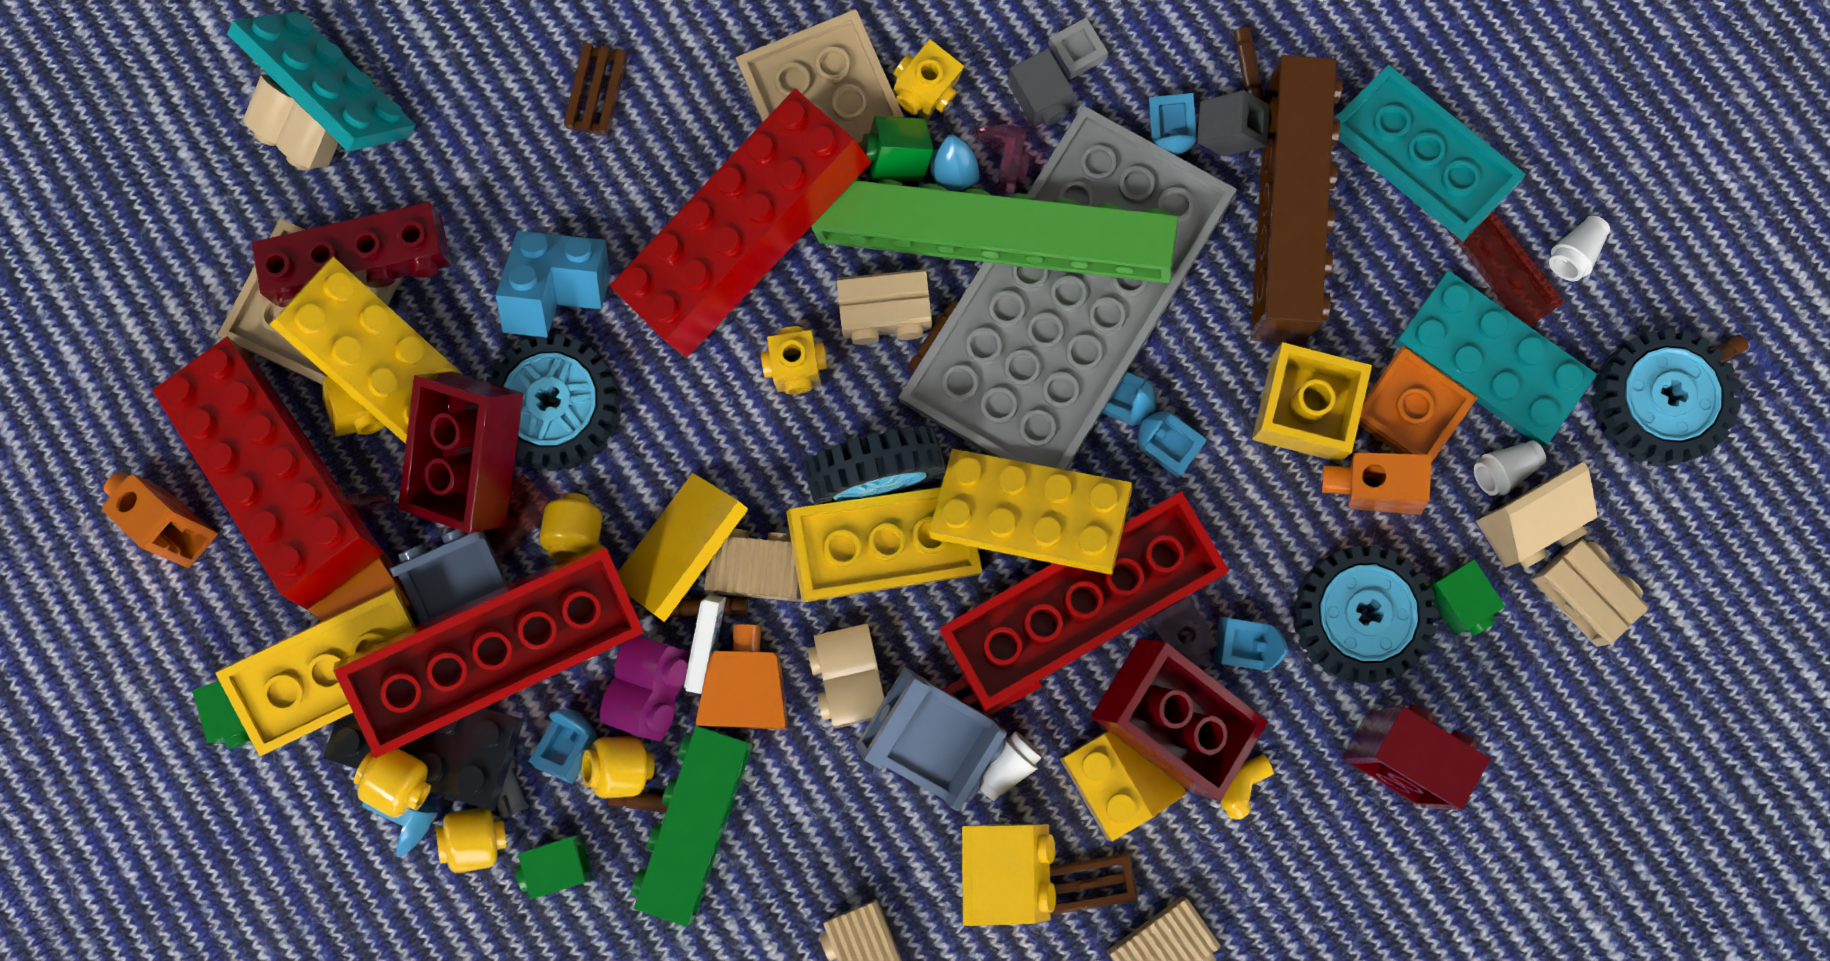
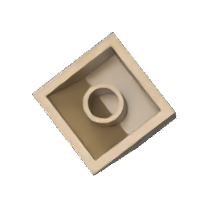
[1476,462,1598,569]

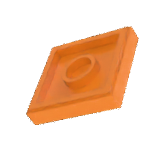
[1358,345,1478,463]

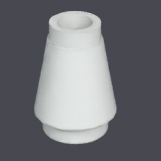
[1549,216,1610,281]
[1474,440,1546,496]
[979,731,1042,801]

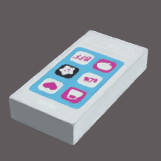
[684,594,726,694]

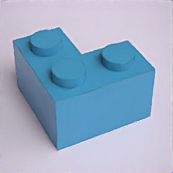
[495,231,611,337]

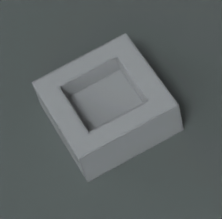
[1048,17,1108,80]

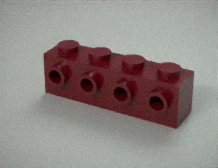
[251,202,452,308]

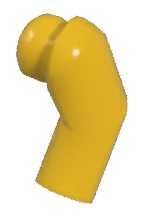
[1220,754,1274,820]

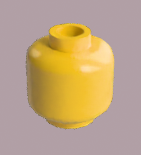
[539,493,603,562]
[581,736,655,799]
[354,748,431,818]
[435,807,507,873]

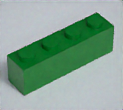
[631,726,753,927]

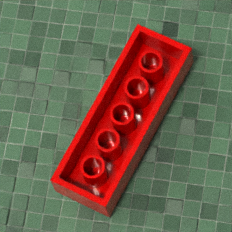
[609,88,871,358]
[152,336,383,610]
[939,491,1230,712]
[333,544,644,758]

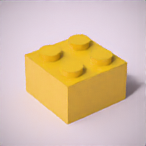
[1252,342,1372,462]

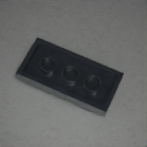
[323,707,524,810]

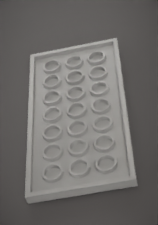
[898,105,1237,470]

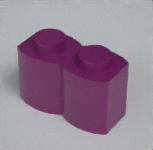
[600,636,690,742]

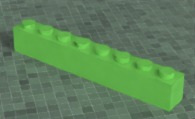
[811,178,1178,284]

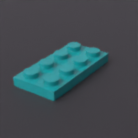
[227,11,416,152]
[1334,65,1526,242]
[1394,270,1597,448]

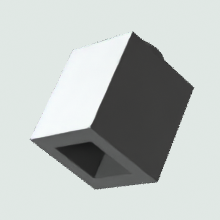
[1008,48,1074,128]
[1197,90,1270,157]

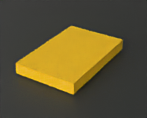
[618,473,748,622]

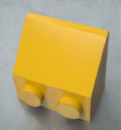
[1060,730,1187,841]
[962,824,1056,926]

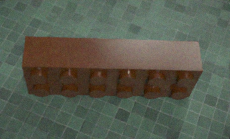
[1250,55,1342,345]

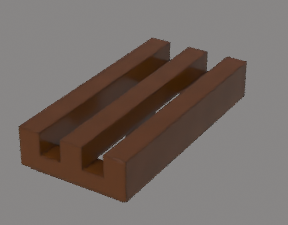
[564,42,628,137]
[1050,853,1138,915]

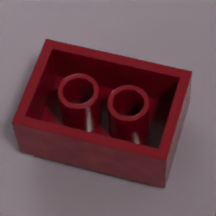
[398,371,524,534]
[1090,638,1268,802]
[1341,704,1491,810]

